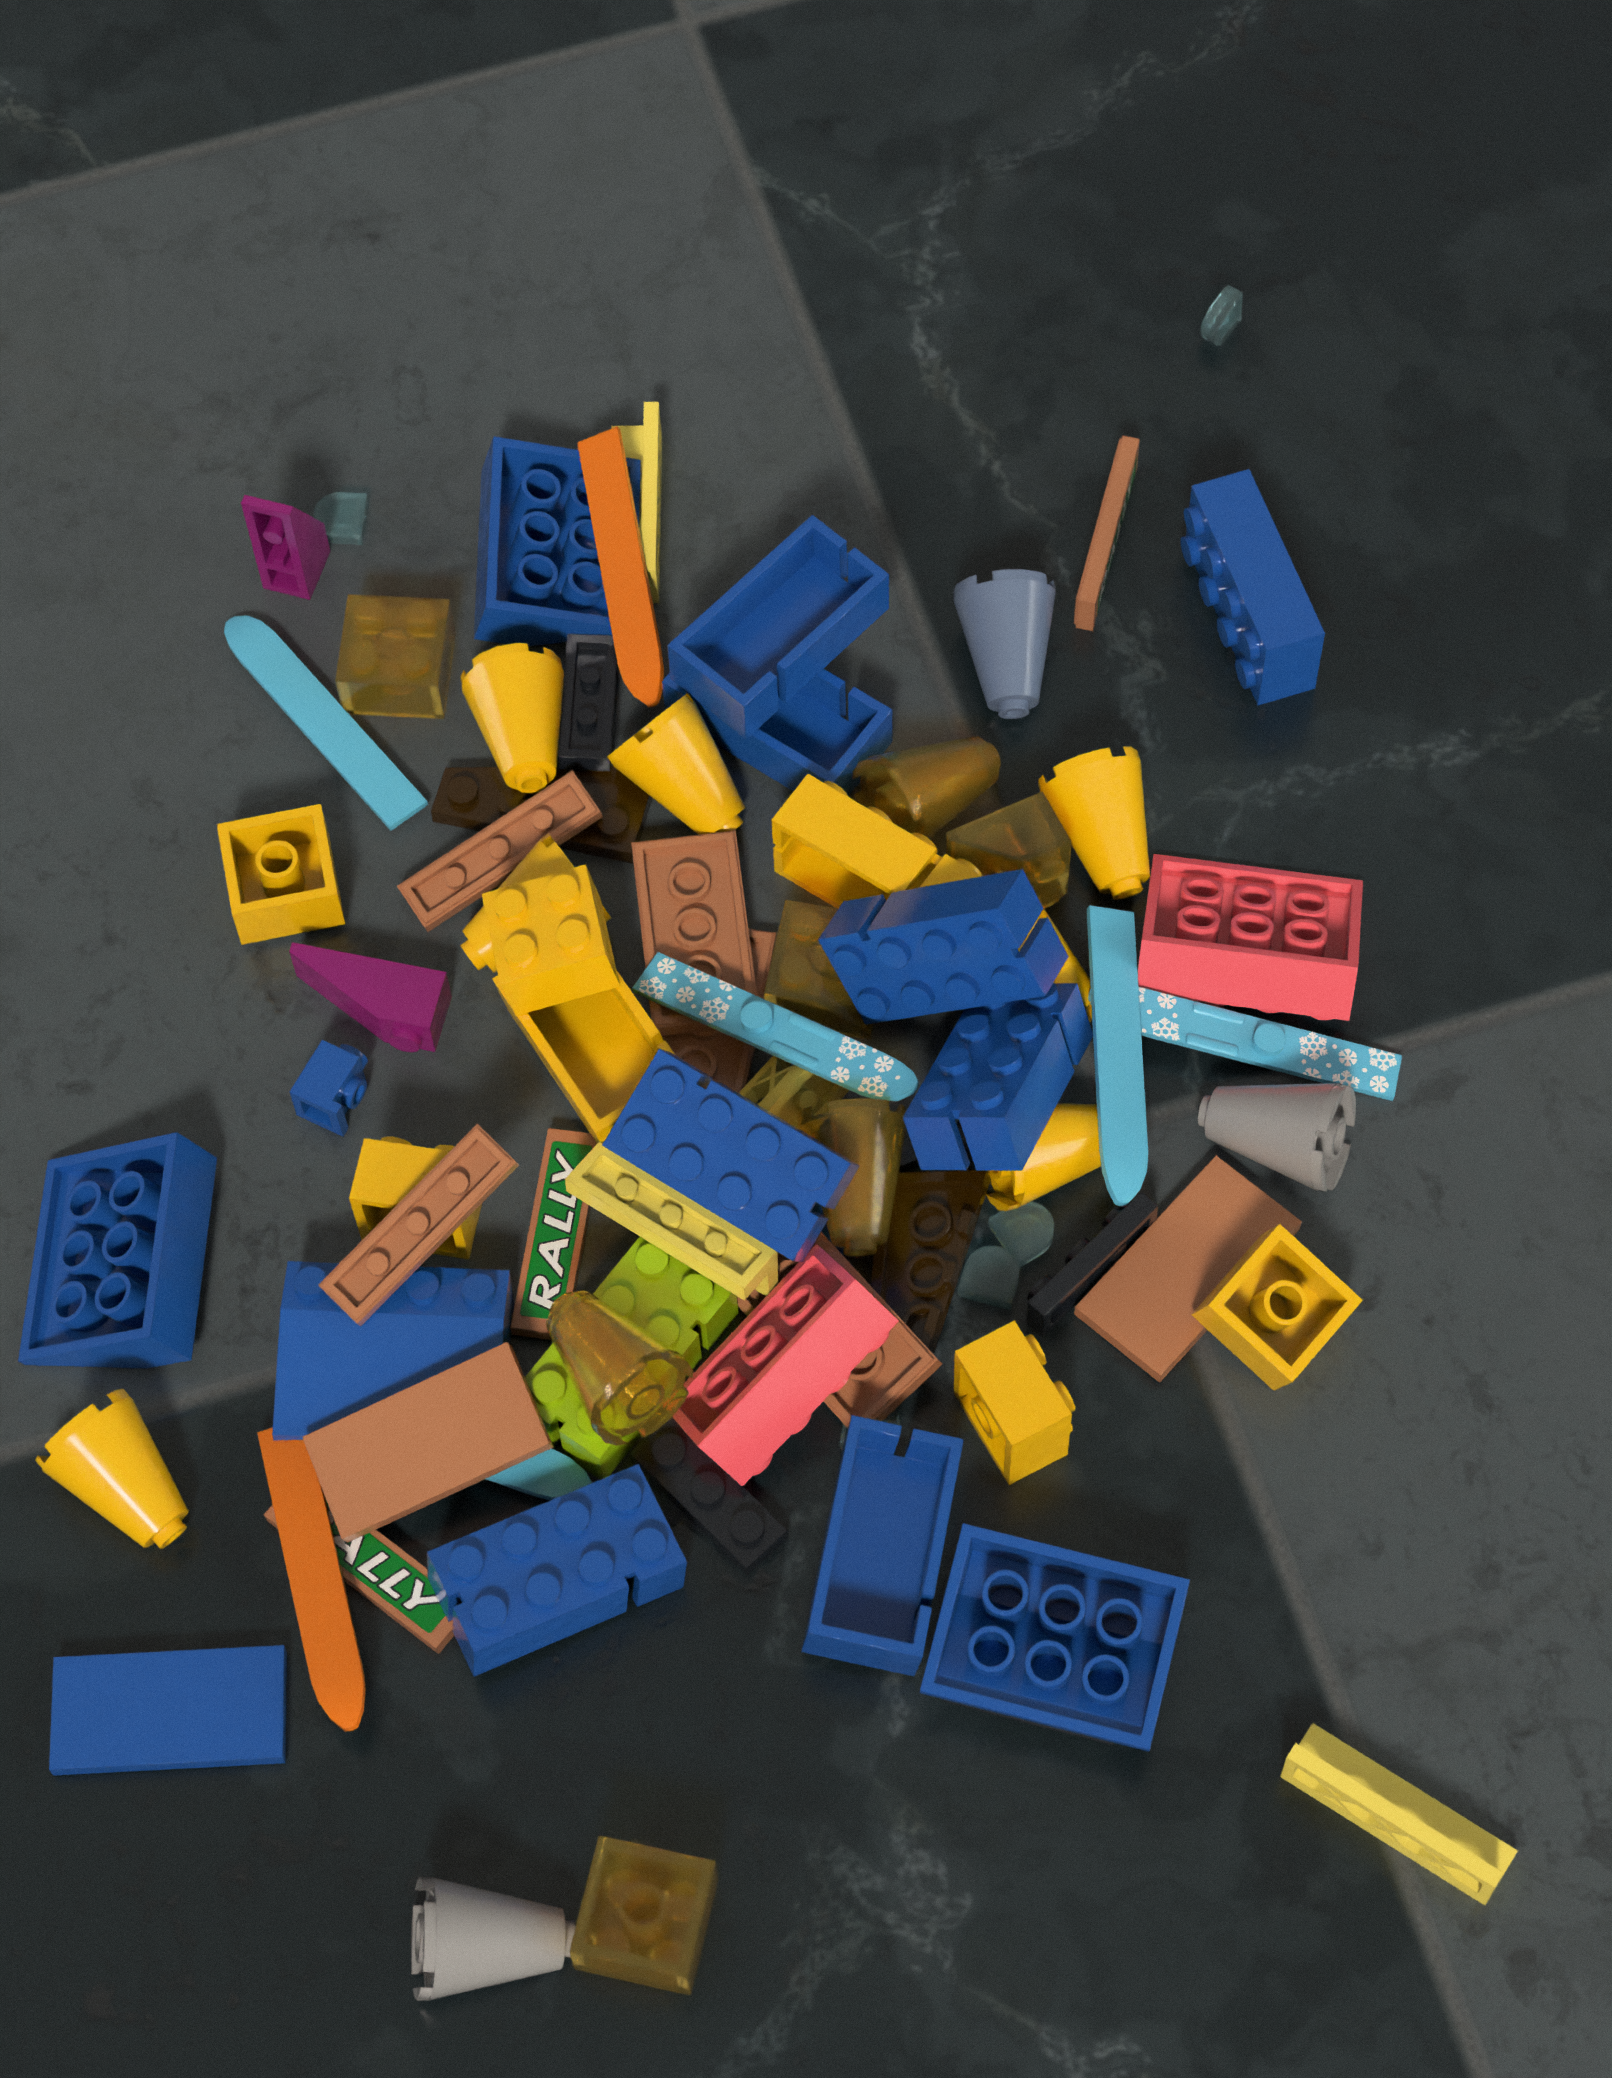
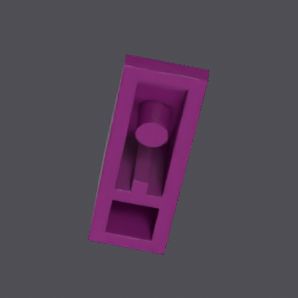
[241,495,331,600]
[289,942,452,1052]

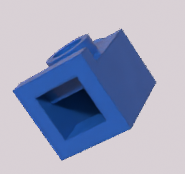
[289,1040,368,1137]

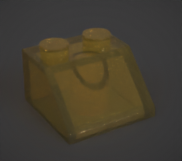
[946,792,1072,908]
[764,900,874,1040]

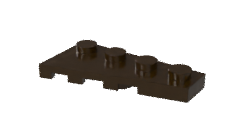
[431,766,653,864]
[871,1170,991,1385]

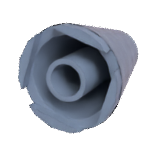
[953,569,1056,719]

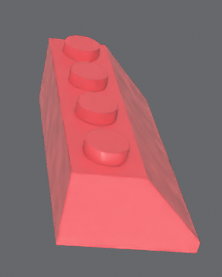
[663,1243,899,1486]

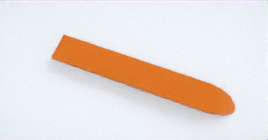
[577,427,664,707]
[257,1427,366,1732]

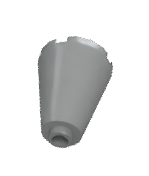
[1198,1083,1356,1192]
[411,1877,576,2000]

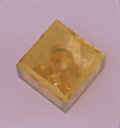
[335,594,456,719]
[569,1836,718,1996]

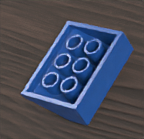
[474,436,641,646]
[18,1132,217,1368]
[272,1261,514,1441]
[920,1523,1190,1752]

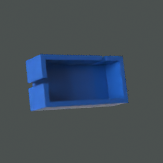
[1181,469,1325,705]
[667,515,889,739]
[662,669,893,797]
[818,869,1069,1025]
[903,983,1093,1171]
[602,1049,859,1262]
[801,1415,964,1677]
[427,1464,687,1677]

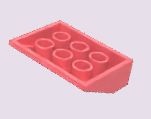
[1138,854,1363,1021]

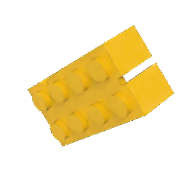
[771,774,983,909]
[492,971,675,1144]

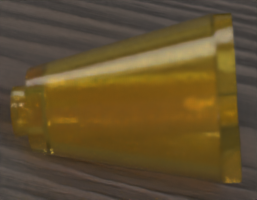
[853,736,1001,839]
[797,1098,906,1256]
[546,1290,693,1446]

